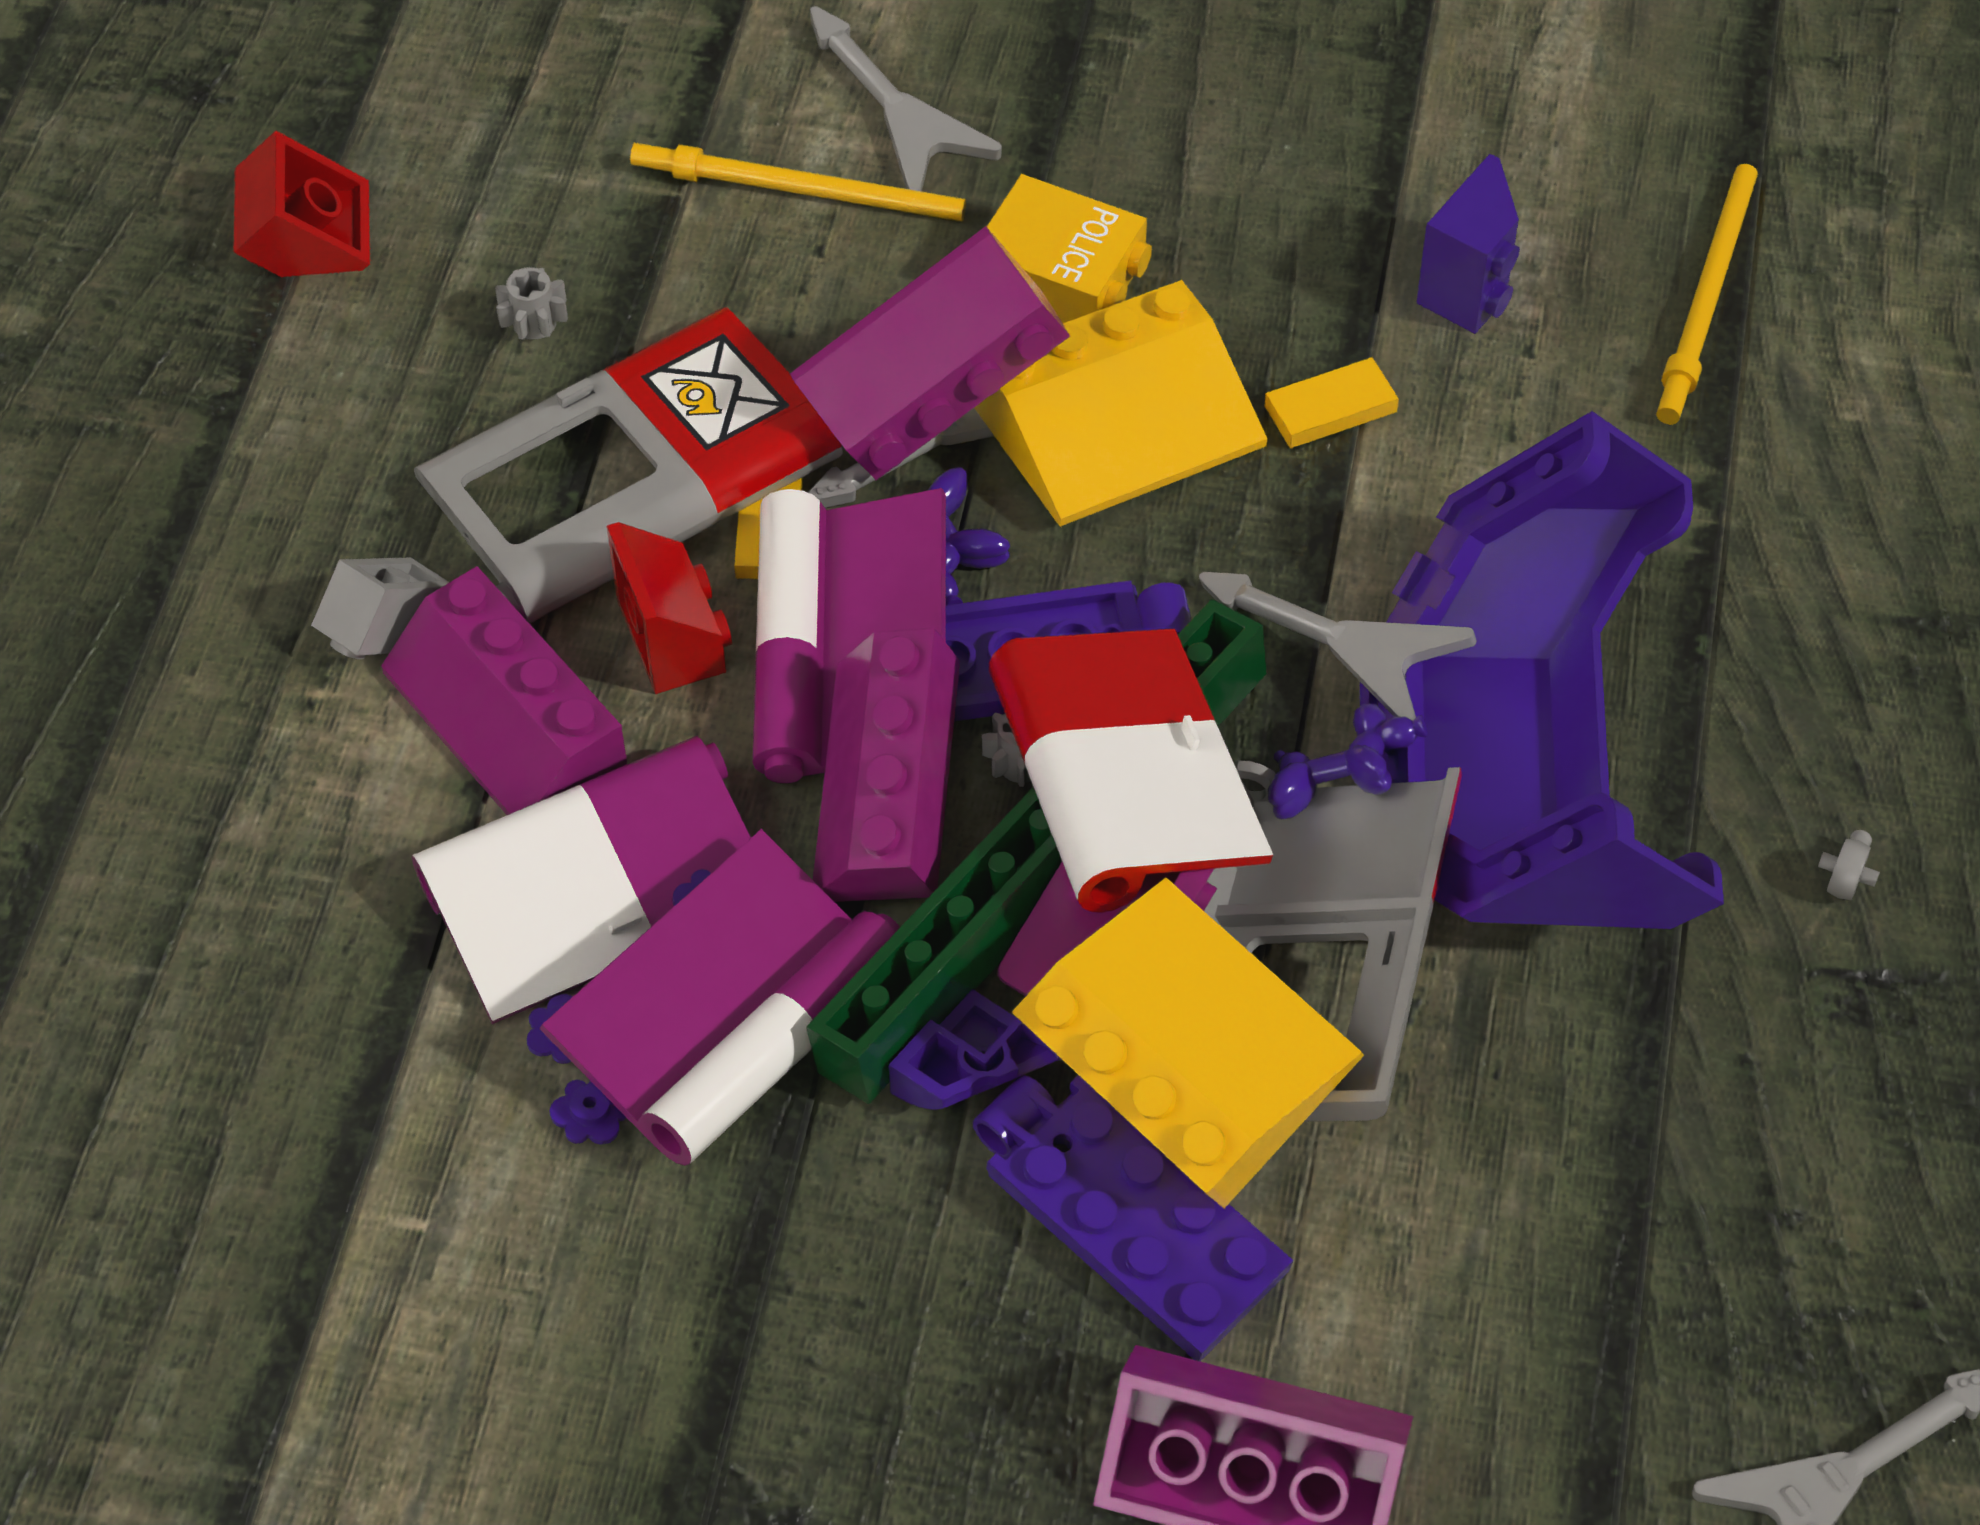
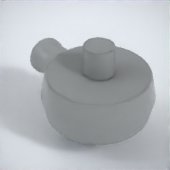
[1818,830,1880,900]

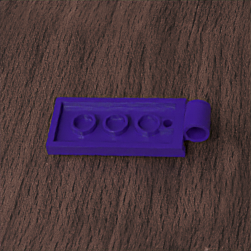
[946,580,1192,721]
[972,1075,1293,1362]

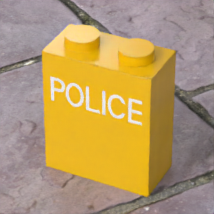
[987,174,1152,323]

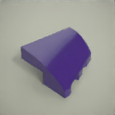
[889,989,1061,1110]

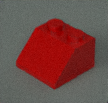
[234,130,370,277]
[606,522,732,694]

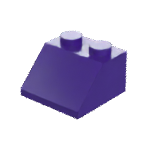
[1416,154,1520,334]

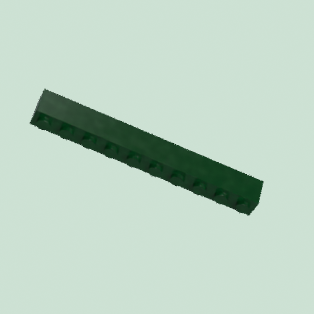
[806,599,1267,1104]

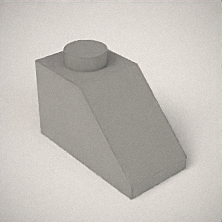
[311,557,449,659]

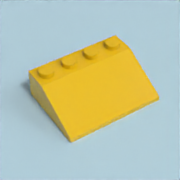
[974,280,1267,526]
[1012,878,1364,1208]

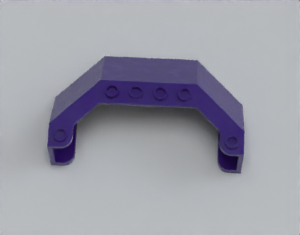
[1360,411,1724,929]

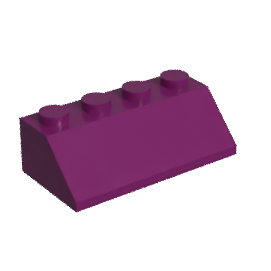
[790,226,1070,480]
[381,566,627,815]
[813,628,960,902]
[1093,1345,1413,1525]

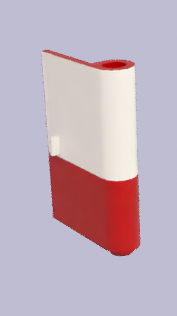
[989,629,1273,913]

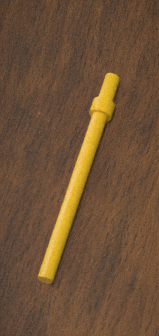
[630,143,966,222]
[1656,164,1758,425]

